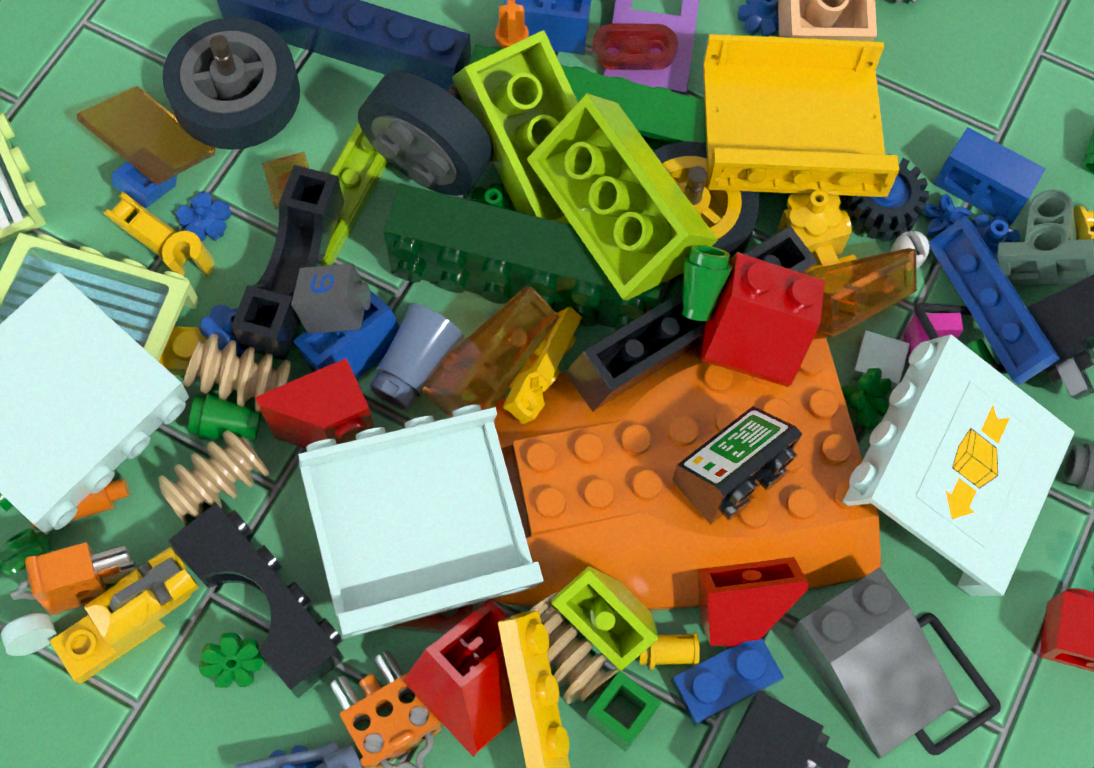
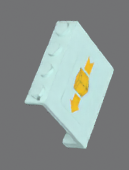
[843,334,1075,596]

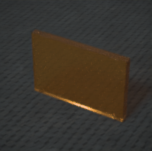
[77,86,216,185]

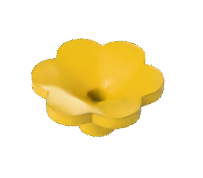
[787,190,842,237]

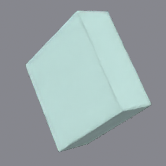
[851,330,910,390]

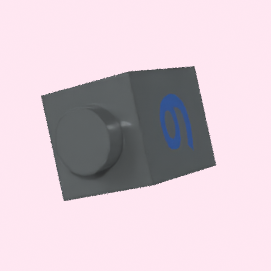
[291,263,371,334]

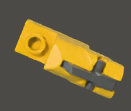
[49,546,199,685]

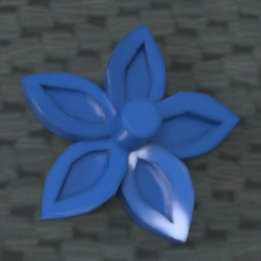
[922,193,973,236]

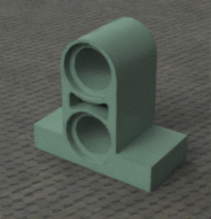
[997,189,1094,285]

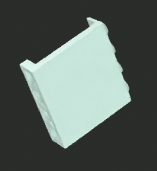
[0,272,189,535]
[298,405,544,639]

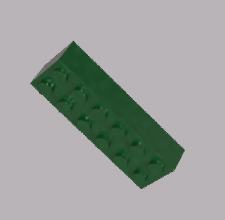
[383,183,664,331]

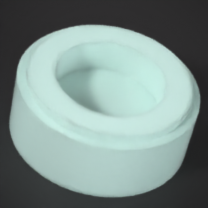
[0,613,57,656]

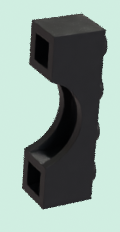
[231,165,344,360]
[168,503,345,698]

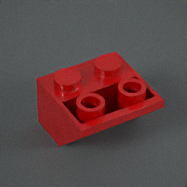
[403,599,516,757]

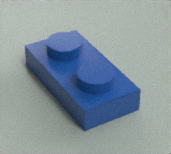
[671,638,784,726]

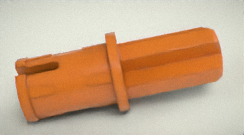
[495,0,529,49]

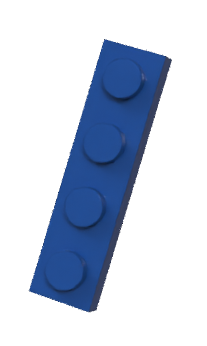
[929,216,1060,385]

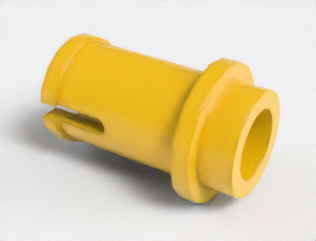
[637,633,700,670]

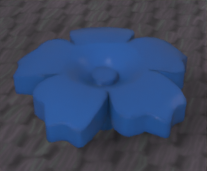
[175,192,231,241]

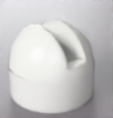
[891,230,930,270]

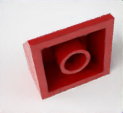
[701,252,825,387]
[255,359,375,449]

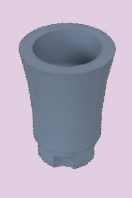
[370,303,464,411]

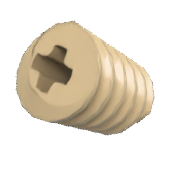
[183,333,290,413]
[158,430,270,526]
[530,592,620,704]

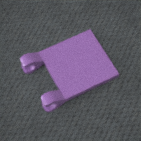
[604,0,699,95]

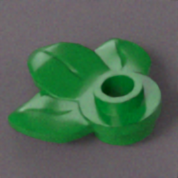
[0,528,52,575]

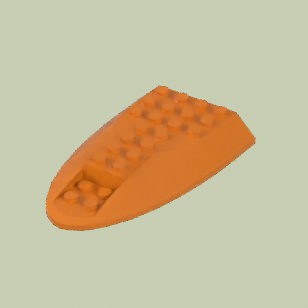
[482,329,881,611]

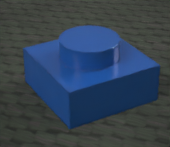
[112,151,177,208]

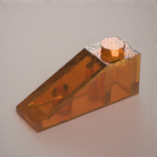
[805,248,917,338]
[421,286,560,418]

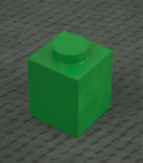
[586,671,661,752]

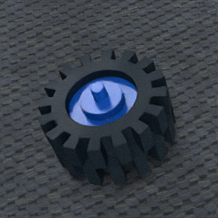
[841,154,929,241]

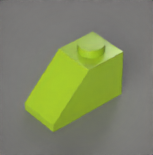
[551,566,659,671]

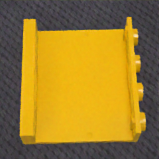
[703,34,899,197]

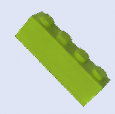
[527,93,718,300]

